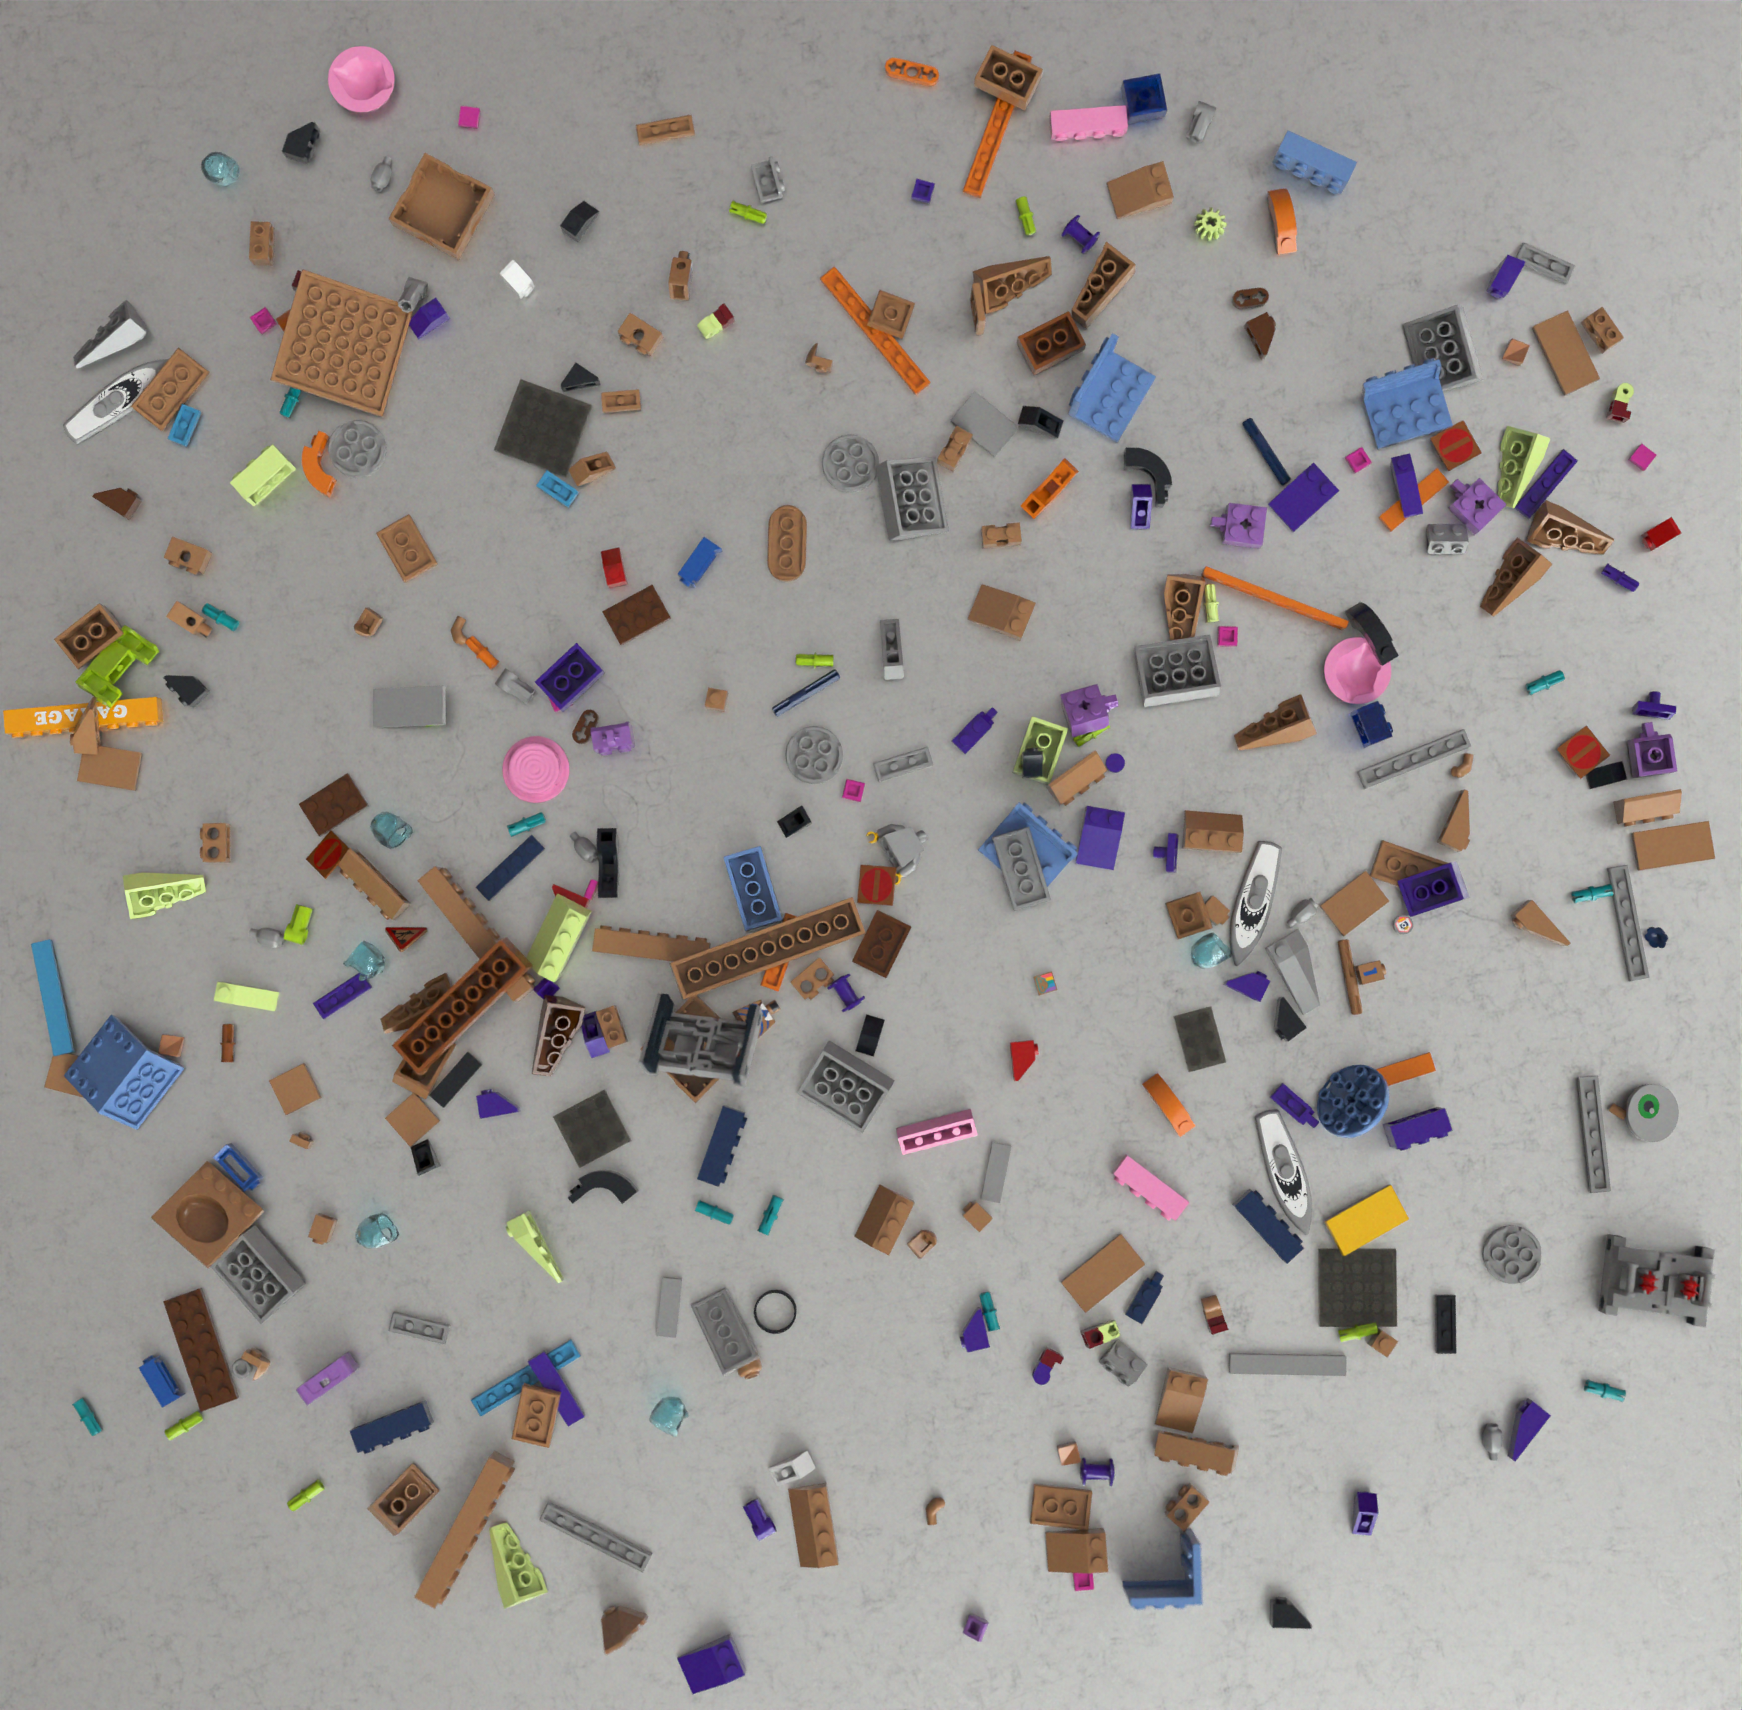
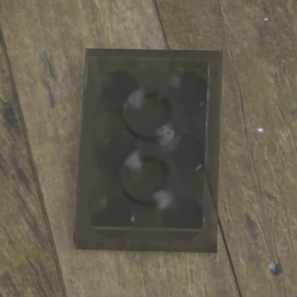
[1173,1006,1226,1072]

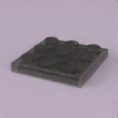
[553,1089,632,1168]

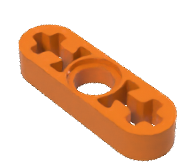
[885,58,939,86]

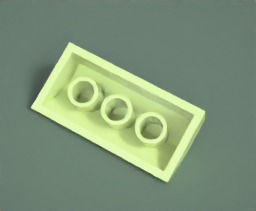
[526,894,592,983]

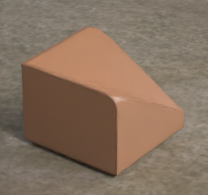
[1502,339,1530,366]
[158,1034,184,1057]
[1057,1441,1081,1465]

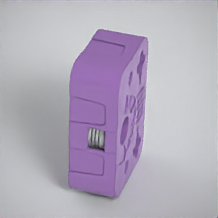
[296,1351,359,1405]

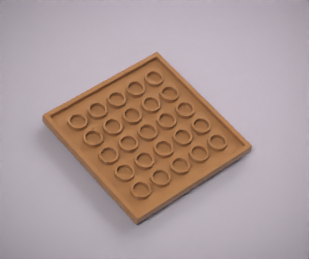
[270,269,413,417]

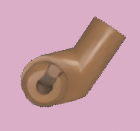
[451,616,467,645]

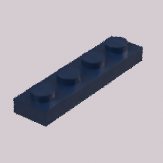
[476,835,545,901]

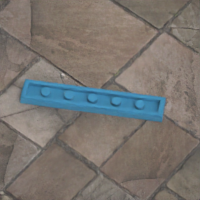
[31,939,74,1056]
[471,1339,581,1417]

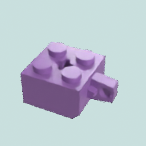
[1449,478,1507,535]
[1210,503,1267,549]
[1060,684,1119,737]
[591,721,635,756]
[1627,722,1677,778]

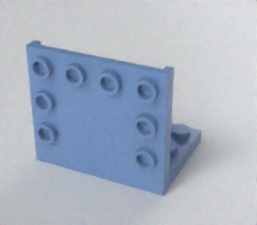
[1068,333,1156,443]
[1362,358,1453,449]
[978,802,1078,887]
[64,1014,184,1130]
[1123,1528,1202,1609]

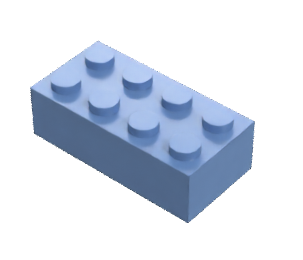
[1272,131,1357,194]
[724,846,783,931]

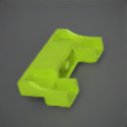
[75,625,159,708]

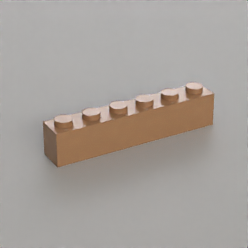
[592,925,711,962]

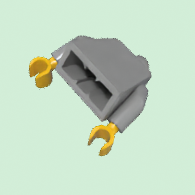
[866,824,927,885]

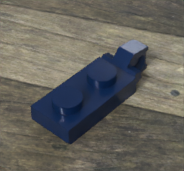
[1125,1271,1164,1324]

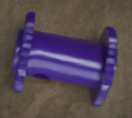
[1062,215,1100,254]
[827,974,865,1012]
[1080,1458,1115,1486]

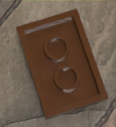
[602,584,671,646]
[299,773,369,837]
[852,910,911,978]

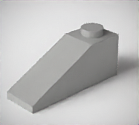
[880,619,904,680]

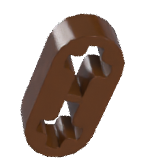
[1232,288,1269,309]
[572,709,599,744]

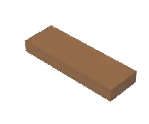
[636,115,695,145]

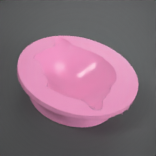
[328,46,395,112]
[1324,637,1391,704]
[502,736,570,803]

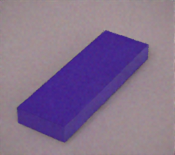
[313,971,373,1019]

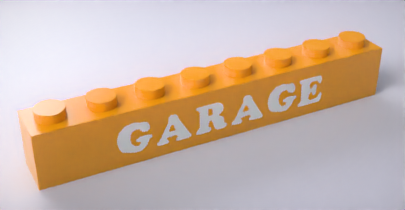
[3,697,163,738]

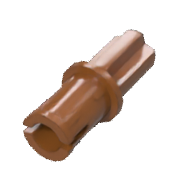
[220,1024,236,1062]

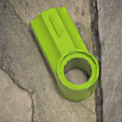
[284,904,313,945]

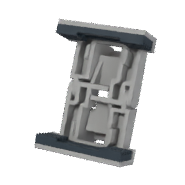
[639,994,763,1087]

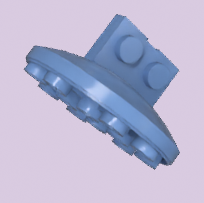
[1317,1065,1389,1138]

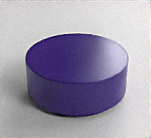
[1105,753,1125,773]

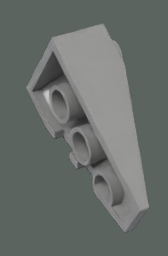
[73,300,147,369]
[1265,929,1320,1015]

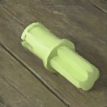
[1204,584,1219,622]

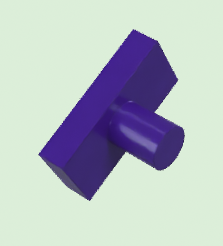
[1632,691,1676,720]
[1153,833,1179,873]

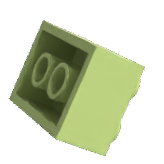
[230,444,296,506]
[1012,717,1068,785]

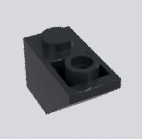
[282,122,320,164]
[163,675,210,708]
[1021,748,1043,778]

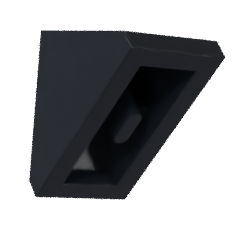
[561,363,600,392]
[1586,761,1627,789]
[777,806,812,838]
[856,1014,885,1057]
[411,1139,441,1176]

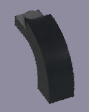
[1124,447,1172,507]
[1345,602,1399,666]
[596,828,619,898]
[568,1170,639,1204]

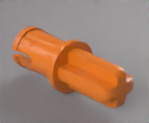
[465,636,499,670]

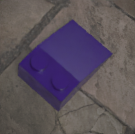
[1268,463,1339,532]
[1076,806,1125,870]
[1397,861,1469,917]
[677,1634,746,1694]

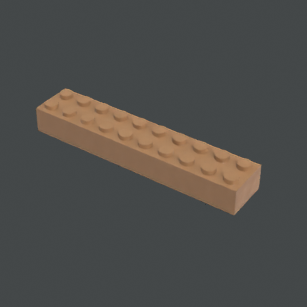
[669,897,865,1000]

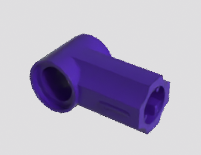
[743,1498,777,1541]

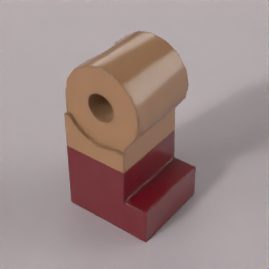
[1201,1295,1229,1335]

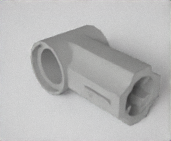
[1186,101,1217,142]
[398,277,428,313]
[495,668,535,704]

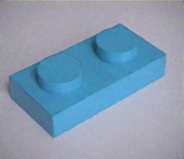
[167,404,202,447]
[536,470,579,508]

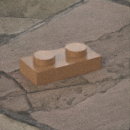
[601,389,641,413]

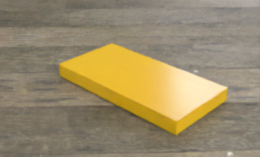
[1324,1185,1409,1256]

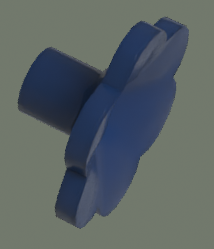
[1645,927,1668,948]

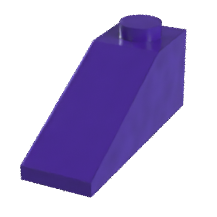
[1487,255,1526,298]
[1390,453,1423,518]
[1508,1398,1551,1462]

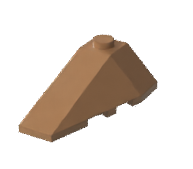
[973,256,1052,314]
[1527,500,1614,555]
[1480,537,1552,617]
[1164,574,1206,641]
[1234,694,1317,750]
[381,973,453,1034]
[601,1606,648,1655]

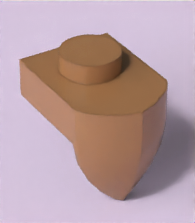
[805,343,833,373]
[354,608,384,636]
[907,1230,937,1259]
[241,1348,271,1381]

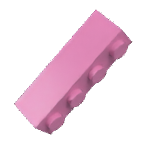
[1049,105,1128,141]
[896,1109,977,1155]
[1112,1154,1189,1221]

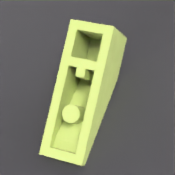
[214,982,279,1011]

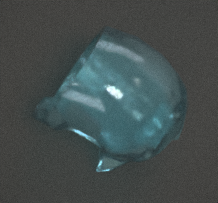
[201,152,240,186]
[370,812,413,849]
[1191,932,1232,969]
[343,941,386,981]
[355,1213,399,1249]
[649,1397,689,1437]

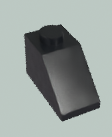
[560,201,599,242]
[1018,406,1064,438]
[1274,997,1307,1041]
[1270,1597,1312,1629]

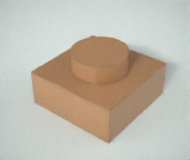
[289,1132,314,1149]

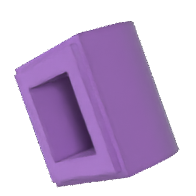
[963,1615,989,1642]

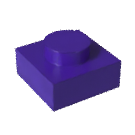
[911,179,935,204]
[533,978,560,999]

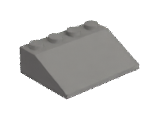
[1403,305,1483,392]
[876,457,949,541]
[1134,635,1221,707]
[797,1041,895,1133]
[210,1226,306,1324]

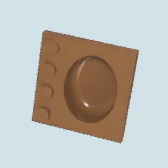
[151,1161,264,1268]

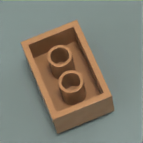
[974,45,1043,110]

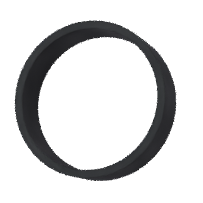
[754,1290,797,1334]

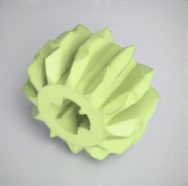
[1194,207,1227,241]

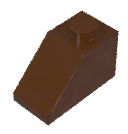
[1244,312,1276,360]
[92,488,142,520]

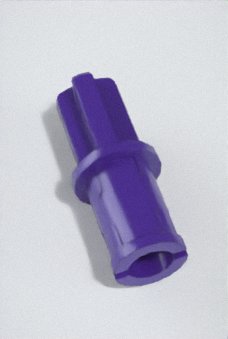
[1601,563,1639,592]

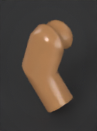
[1451,753,1474,778]
[1609,1103,1626,1120]
[926,1498,945,1525]

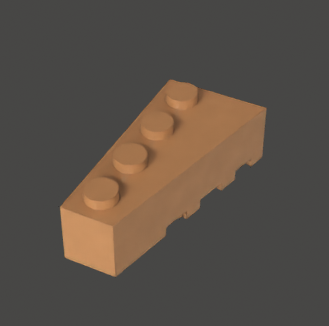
[1072,242,1136,329]
[1154,1430,1239,1476]

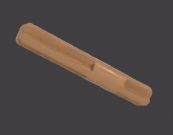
[1338,939,1363,1015]

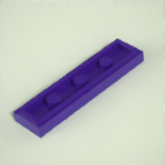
[1515,449,1578,520]
[528,1350,585,1426]

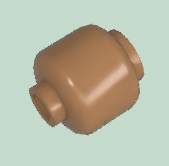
[737,1352,762,1380]

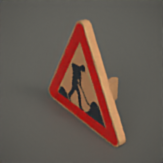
[385,927,427,952]

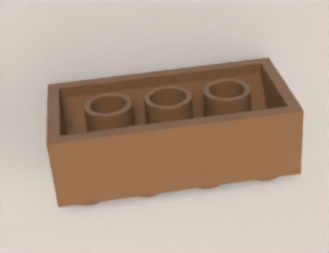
[338,848,411,920]
[788,1483,839,1568]

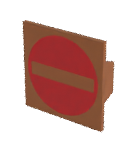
[1430,420,1482,471]
[1557,725,1610,779]
[306,830,350,879]
[857,865,897,906]

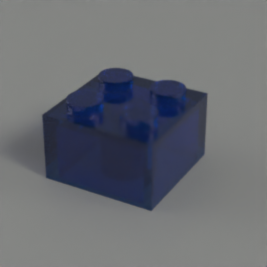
[1121,73,1167,124]
[1350,701,1393,748]

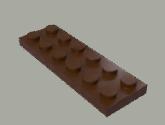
[163,1288,239,1412]

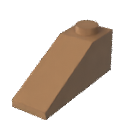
[70,697,101,754]
[1437,789,1470,852]
[1510,900,1571,946]

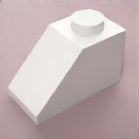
[500,260,534,298]
[768,1451,816,1486]

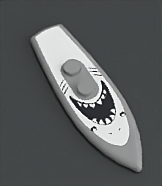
[63,359,169,444]
[1230,841,1282,966]
[1255,1109,1312,1235]

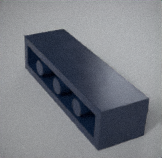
[697,1105,747,1187]
[1232,1189,1304,1264]
[350,1400,434,1454]

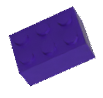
[535,643,605,712]
[1382,1107,1453,1151]

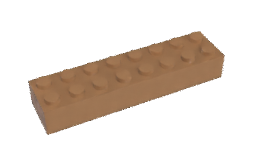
[417,866,536,1002]
[414,1451,515,1609]

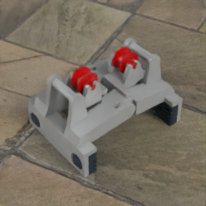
[1598,1234,1715,1327]

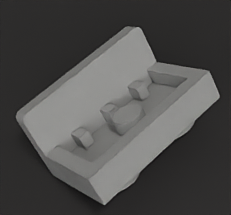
[751,157,785,203]
[1427,524,1469,554]
[1099,1340,1148,1386]

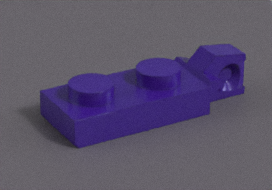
[951,707,998,754]
[1269,1083,1319,1128]

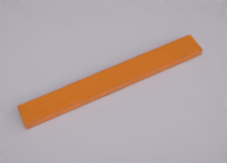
[963,51,1032,198]
[820,266,931,395]
[1201,566,1349,630]

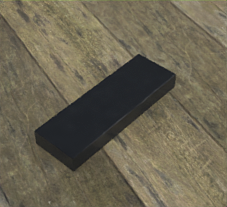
[429,1052,483,1108]
[1435,1295,1456,1354]

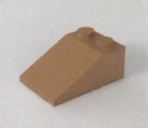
[1107,161,1174,219]
[967,584,1036,641]
[392,1043,456,1099]
[1155,1367,1208,1433]
[367,1463,439,1536]
[1046,1528,1108,1574]

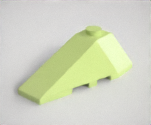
[1498,426,1550,508]
[123,872,206,919]
[506,1210,564,1283]
[489,1522,548,1609]

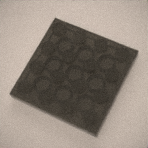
[494,379,593,477]
[1318,1248,1397,1327]

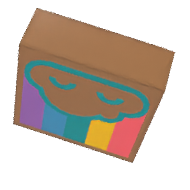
[1033,972,1057,995]

